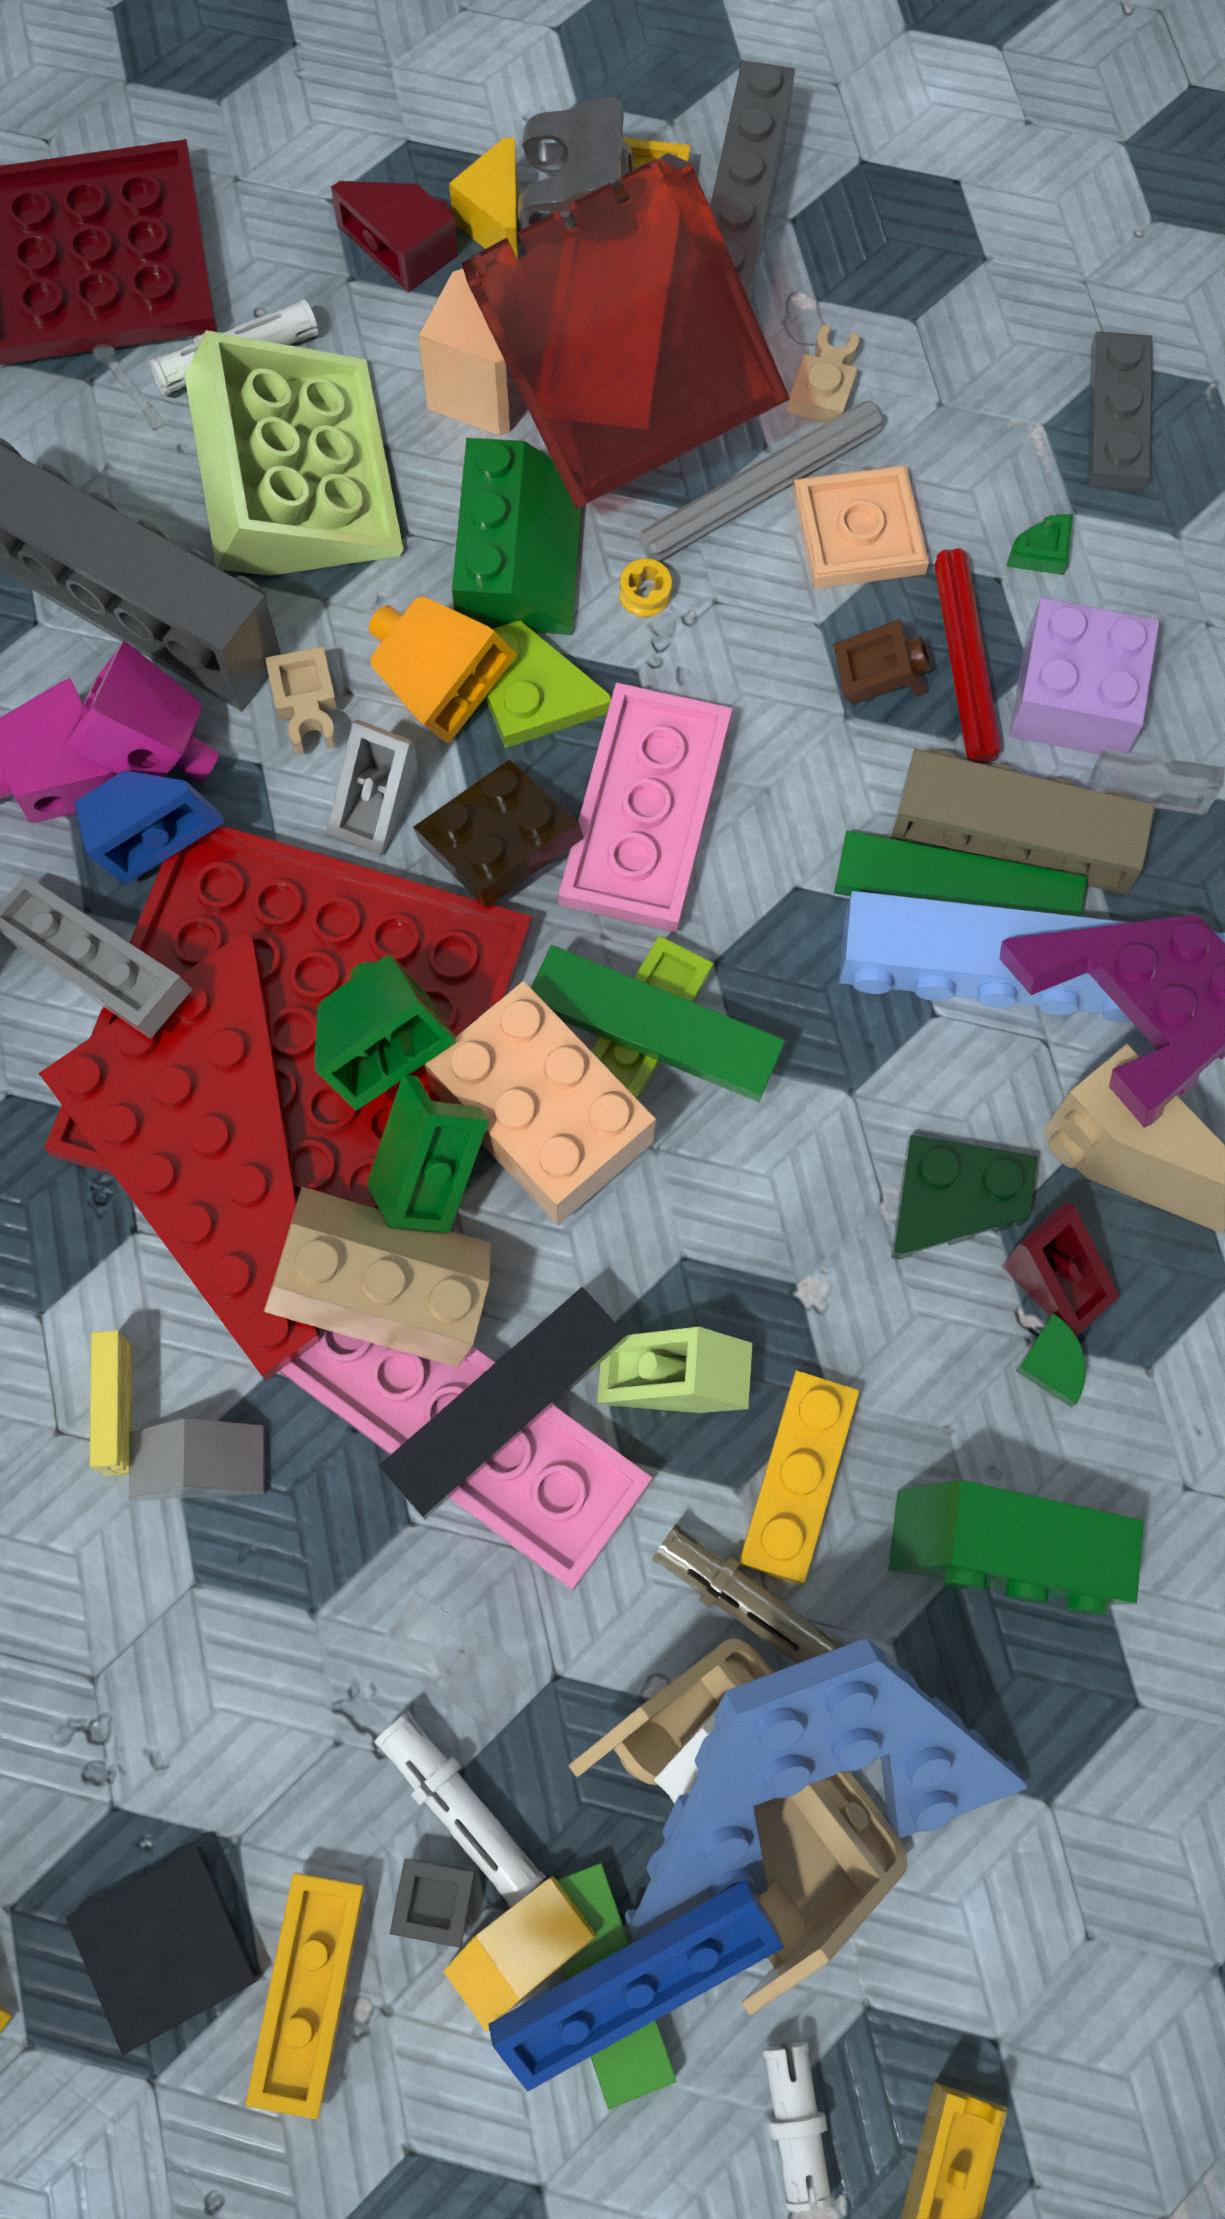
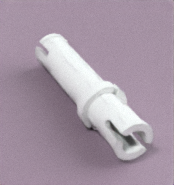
[149,299,319,396]
[374,1711,546,1908]

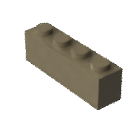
[891,748,1155,895]

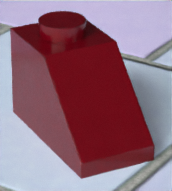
[331,181,458,293]

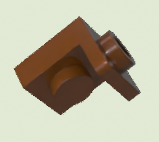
[833,619,932,705]

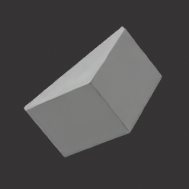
[326,719,421,855]
[129,1418,265,1501]

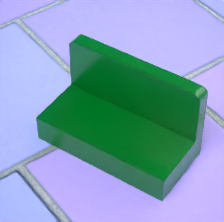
[368,1075,489,1233]

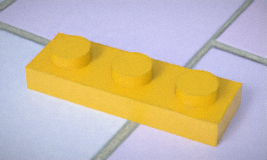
[739,1370,860,1586]
[245,1872,366,2120]

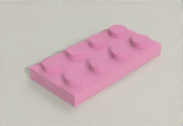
[558,683,732,932]

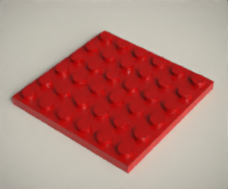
[44,825,532,1209]

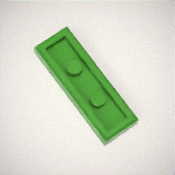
[535,1862,677,2110]

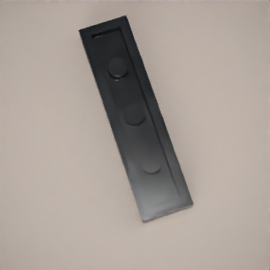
[378,1287,627,1520]

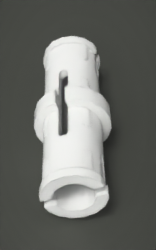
[762,2041,834,2212]

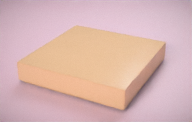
[792,465,929,589]

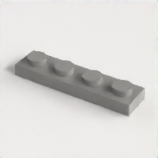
[0,875,192,1039]

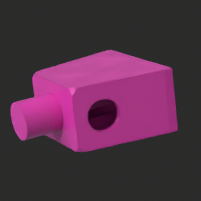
[63,641,220,783]
[0,678,115,823]

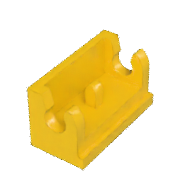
[901,2082,1007,2219]

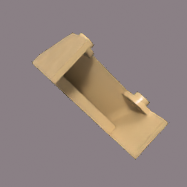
[568,1638,907,2016]

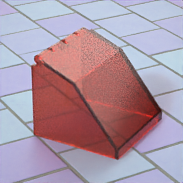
[462,153,790,509]

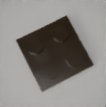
[413,760,584,907]

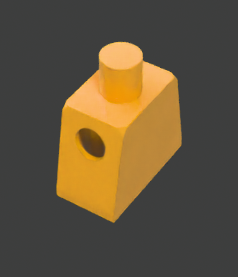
[368,596,518,745]

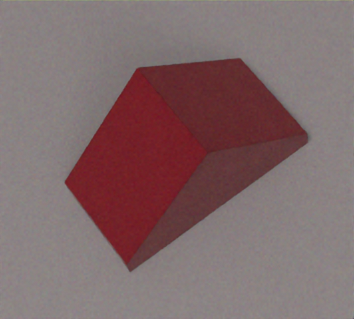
[1002,1202,1120,1337]

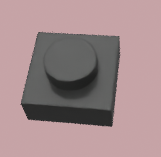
[389,1858,476,1948]

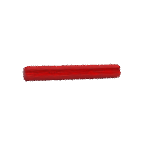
[934,548,1001,763]

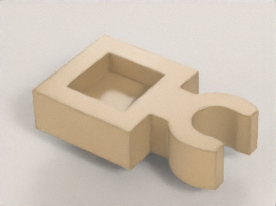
[787,325,859,423]
[265,646,337,755]

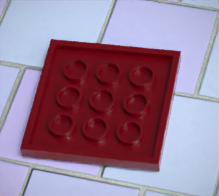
[0,139,218,365]

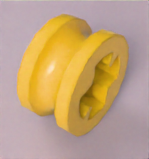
[619,558,672,617]

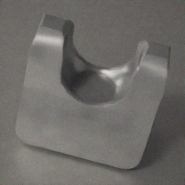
[517,97,635,242]

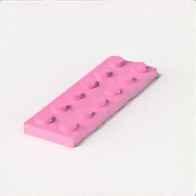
[279,1328,653,1592]

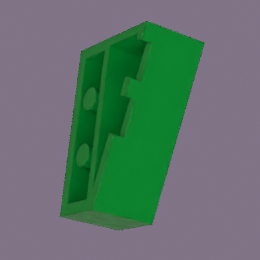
[888,1480,1144,1616]

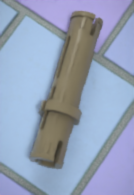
[651,1523,845,1664]

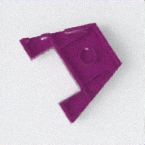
[999,914,1225,1128]

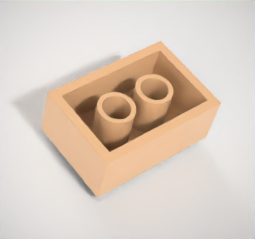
[425,981,656,1226]

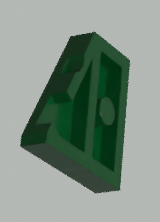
[891,1135,1037,1260]

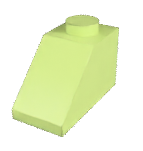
[597,1327,752,1413]

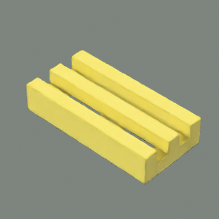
[90,1330,133,1476]

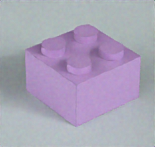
[1008,597,1159,759]

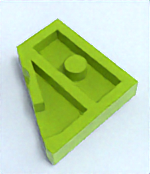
[485,620,611,748]

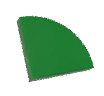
[1006,514,1073,575]
[1016,1313,1086,1408]

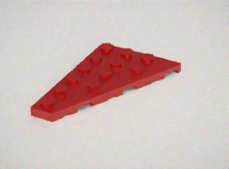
[39,930,320,1381]

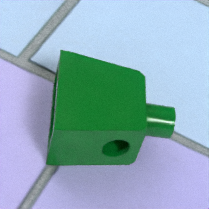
[315,955,456,1111]

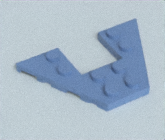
[625,1638,1027,1942]

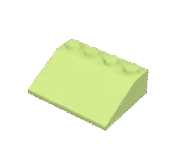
[184,330,404,576]

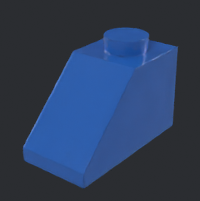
[74,770,225,885]

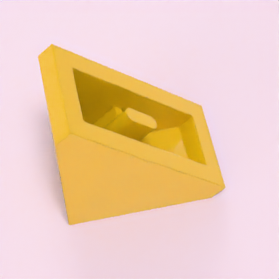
[449,137,518,267]
[443,1876,598,2032]

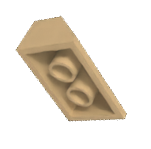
[264,1187,491,1368]

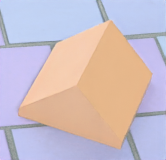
[418,268,510,436]

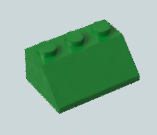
[452,438,583,635]

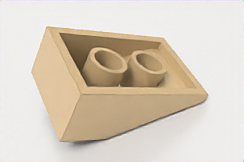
[1042,1044,1225,1233]

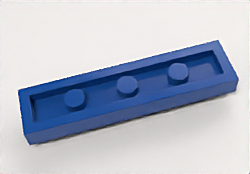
[488,1879,784,2092]

